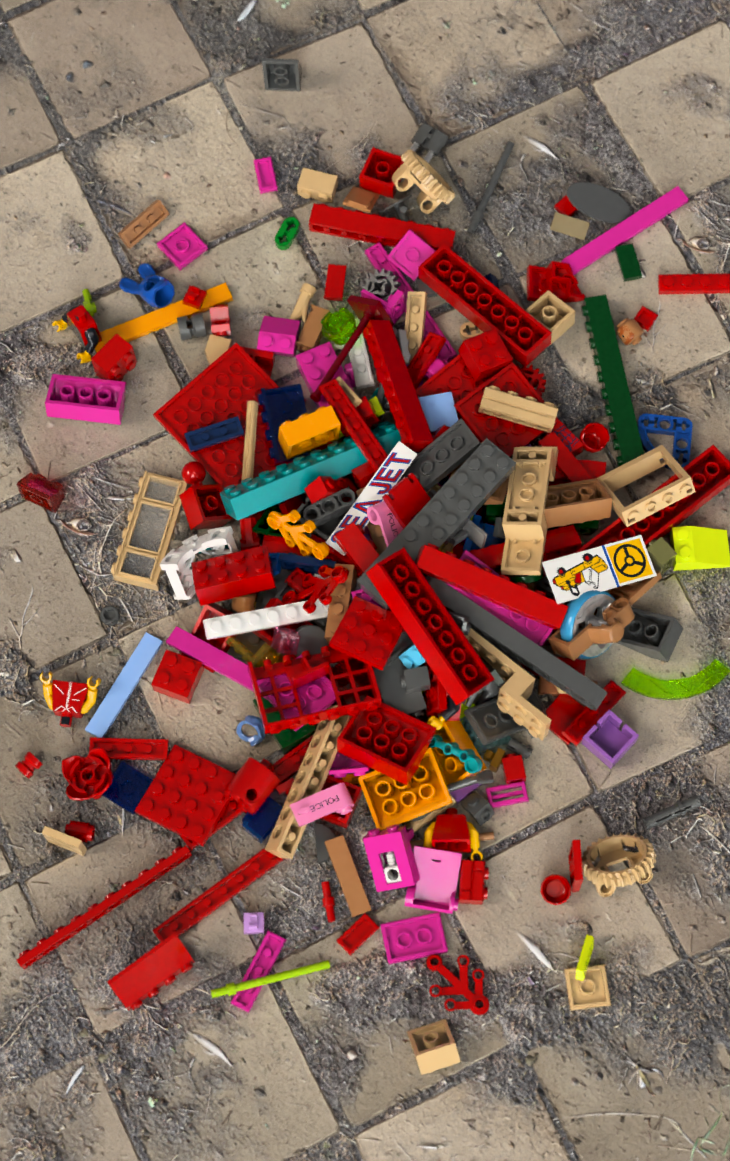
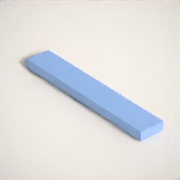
[85,632,163,738]

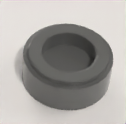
[100,606,120,626]

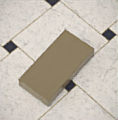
[550,212,590,241]

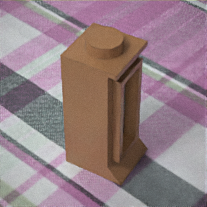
[296,304,331,353]

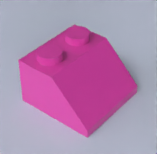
[257,316,301,357]

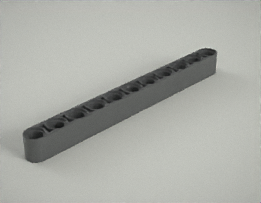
[425,575,607,711]

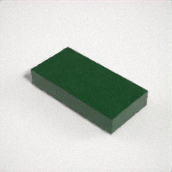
[615,243,642,282]

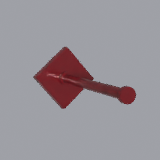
[310,295,394,402]

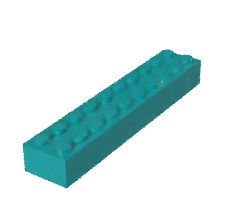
[219,421,402,521]

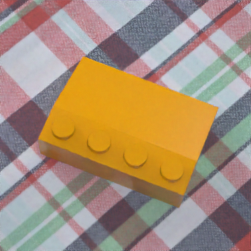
[358,747,453,831]

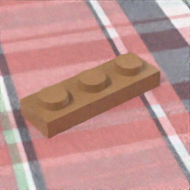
[118,199,170,249]

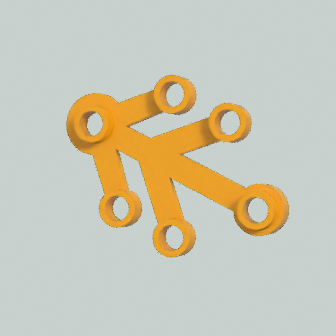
[267,510,330,560]

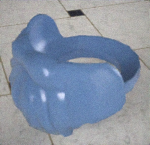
[237,715,266,747]

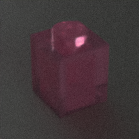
[272,627,300,655]

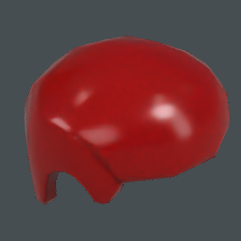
[579,422,610,453]
[540,874,571,905]

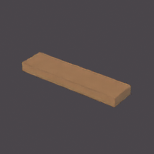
[324,835,371,918]

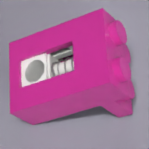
[363,825,420,892]

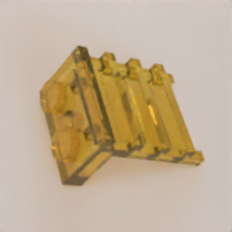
[226,636,281,668]

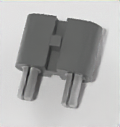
[409,123,449,163]

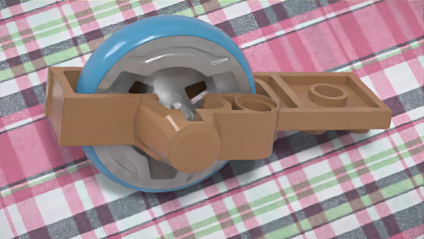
[548,570,662,661]

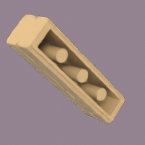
[478,386,558,433]

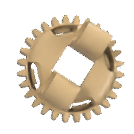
[392,150,455,214]
[582,832,656,897]

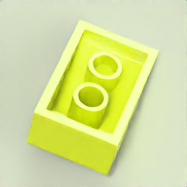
[670,526,730,571]

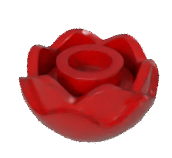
[334,662,355,686]

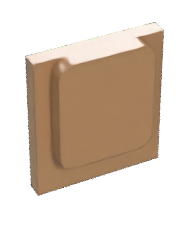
[343,186,380,213]

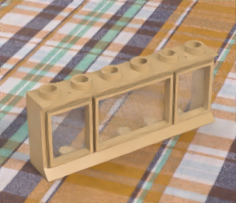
[111,471,190,591]

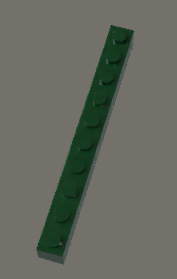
[581,295,644,467]

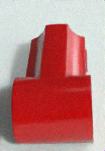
[240,517,260,551]

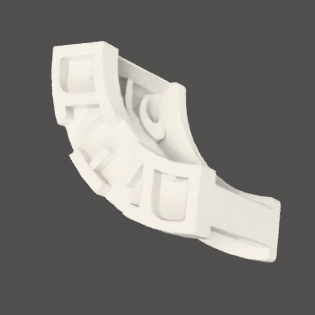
[160,526,238,600]

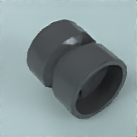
[177,313,207,341]

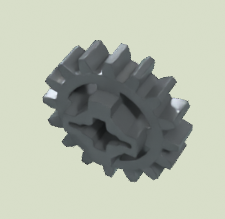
[361,268,401,302]

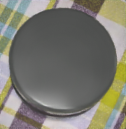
[290,625,328,657]

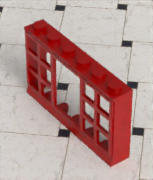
[248,646,382,734]

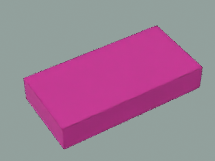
[253,157,278,194]

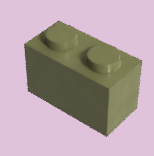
[646,537,677,575]

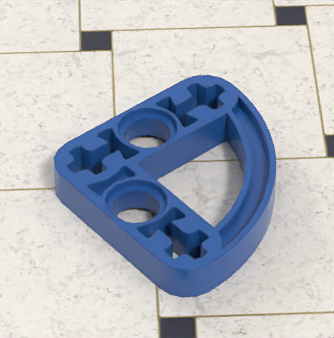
[637,414,693,470]

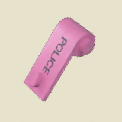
[367,501,403,547]
[290,783,355,827]

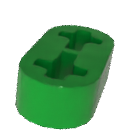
[275,217,300,250]

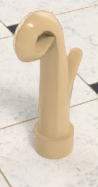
[289,283,316,323]

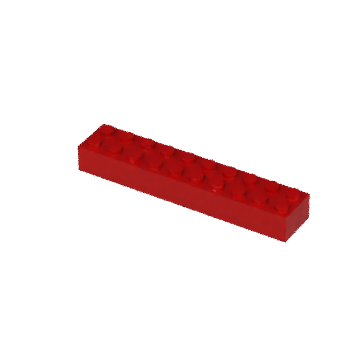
[574,445,730,553]

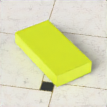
[576,934,594,981]

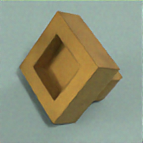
[483,748,506,773]

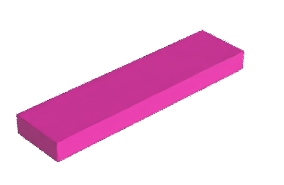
[231,930,286,1013]

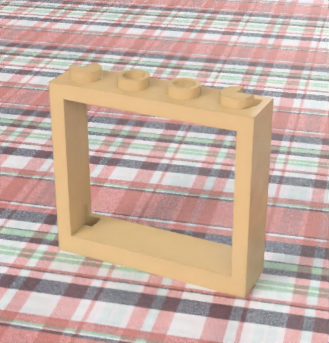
[598,445,696,527]

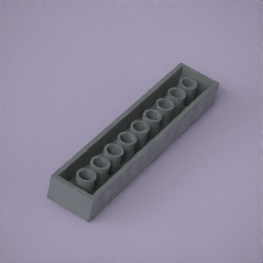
[357,438,516,610]

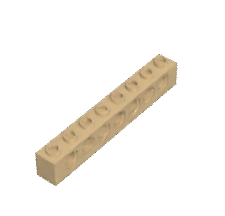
[265,705,352,859]

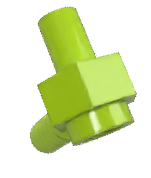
[82,289,97,317]

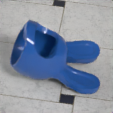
[119,263,174,308]

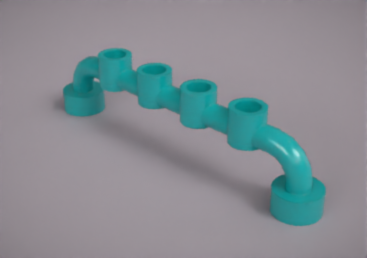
[429,735,482,773]

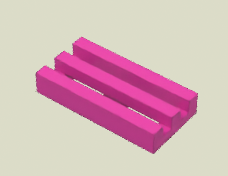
[486,781,529,808]

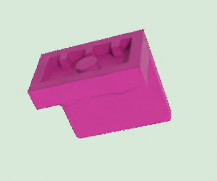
[361,289,404,326]
[329,752,371,778]

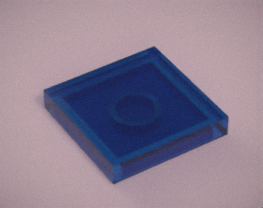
[102,761,153,815]

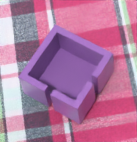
[581,709,639,769]

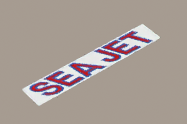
[326,441,417,556]

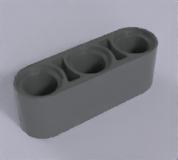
[303,488,356,527]

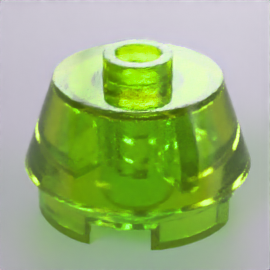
[321,308,356,345]

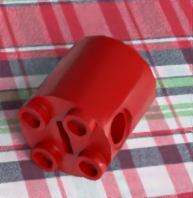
[223,757,280,815]

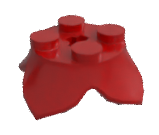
[62,747,113,801]

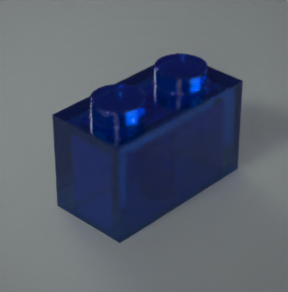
[242,796,283,844]

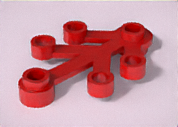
[282,565,349,614]
[426,954,490,1015]

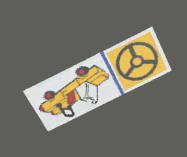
[542,535,657,604]

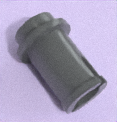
[506,738,533,760]

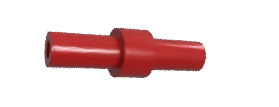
[321,881,336,923]

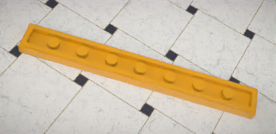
[95,283,233,353]

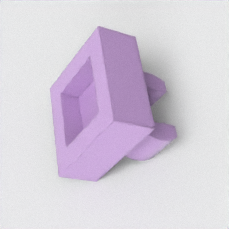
[244,912,264,934]

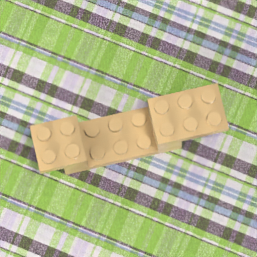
[501,446,558,576]
[464,628,552,741]

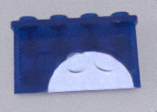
[257,384,315,464]

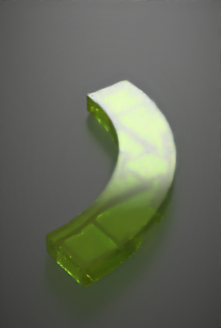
[621,659,730,700]

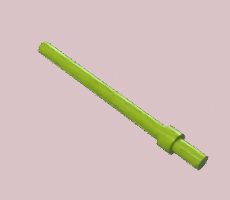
[210,960,330,998]

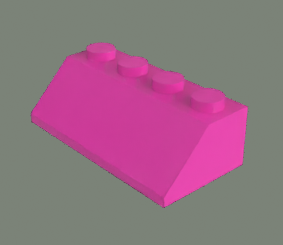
[45,374,126,425]

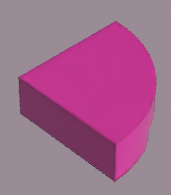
[344,363,356,388]

